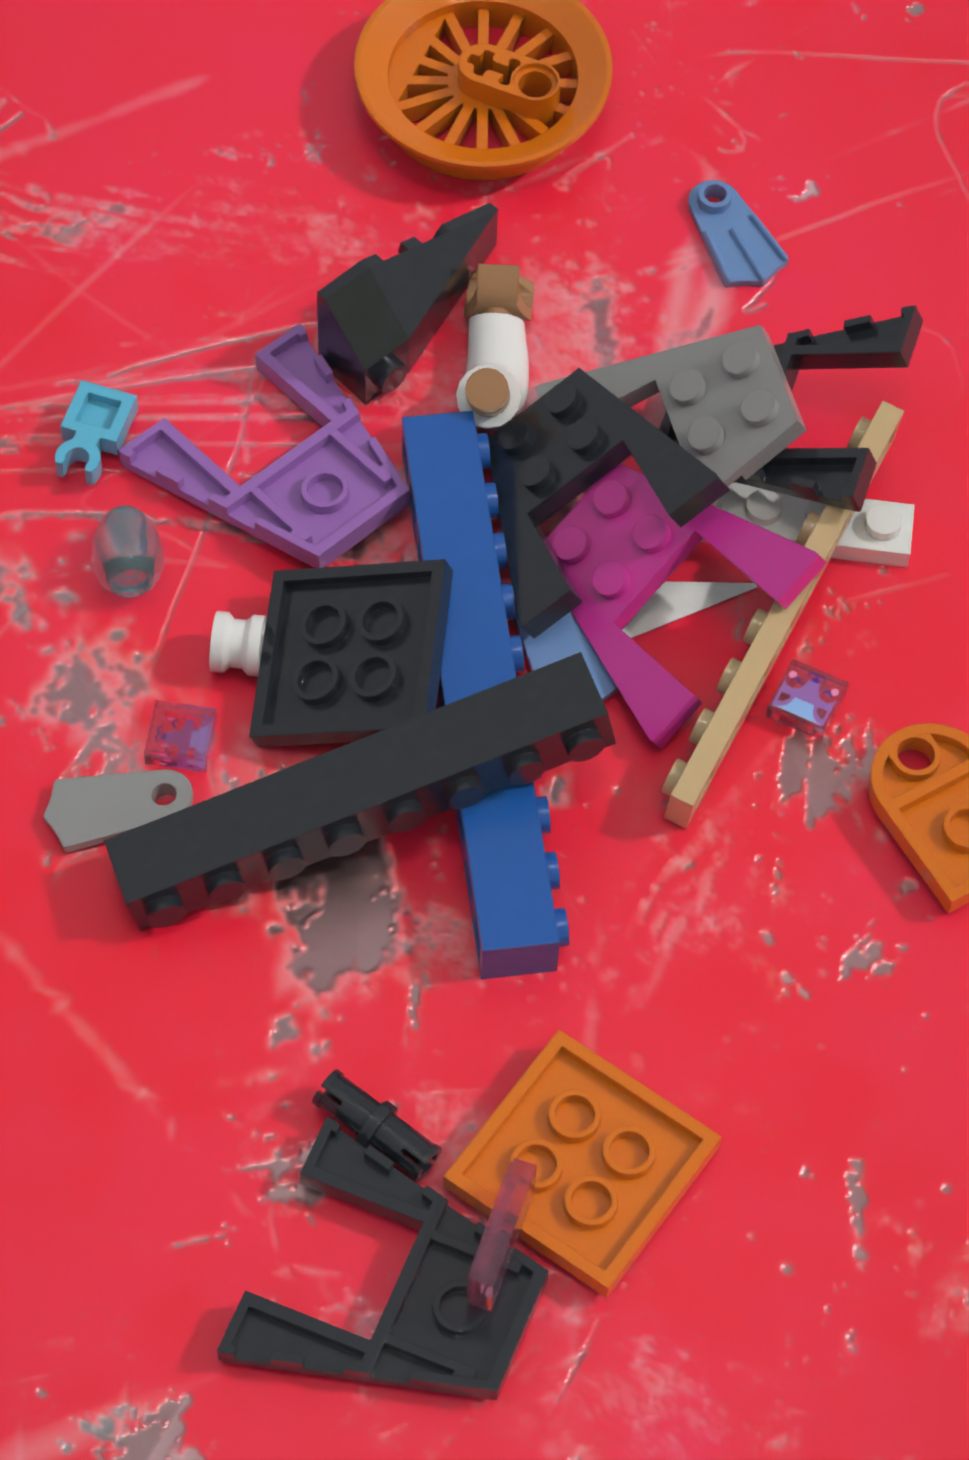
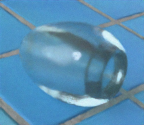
[91,505,164,598]

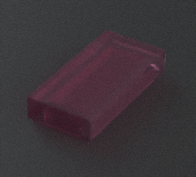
[467,1158,537,1311]

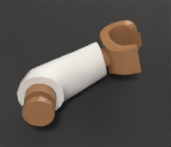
[456,263,534,430]

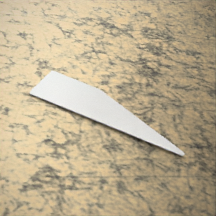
[622,581,757,638]

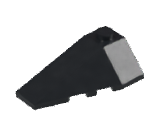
[317,203,498,405]

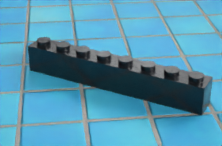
[104,652,616,931]

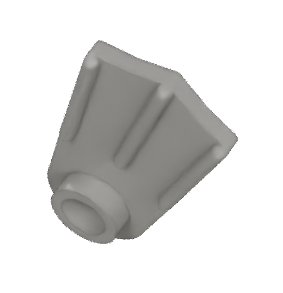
[43,769,194,853]

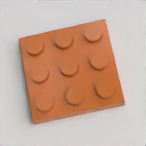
[443,1030,722,1298]

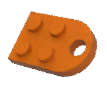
[868,723,969,914]

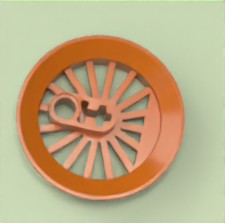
[354,0,613,181]

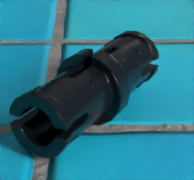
[312,1069,442,1182]

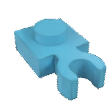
[55,380,138,485]

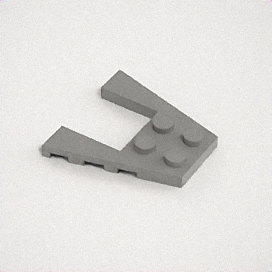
[535,325,807,506]

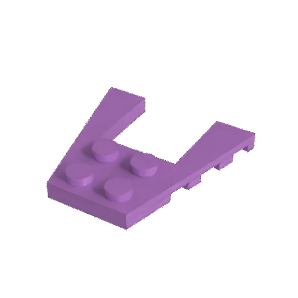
[118,323,411,568]

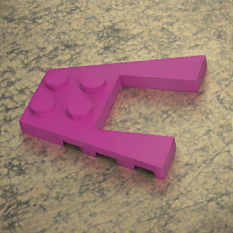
[547,464,827,749]

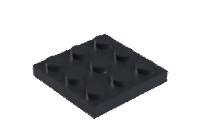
[249,559,453,747]

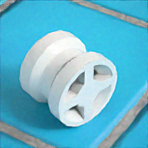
[209,611,267,677]

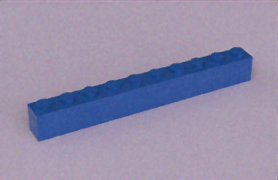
[402,411,569,980]

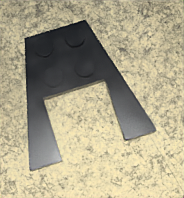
[659,305,923,512]
[488,368,730,639]
[217,1117,549,1400]

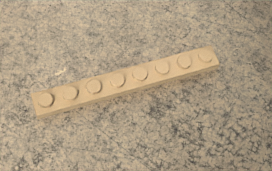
[661,401,904,829]

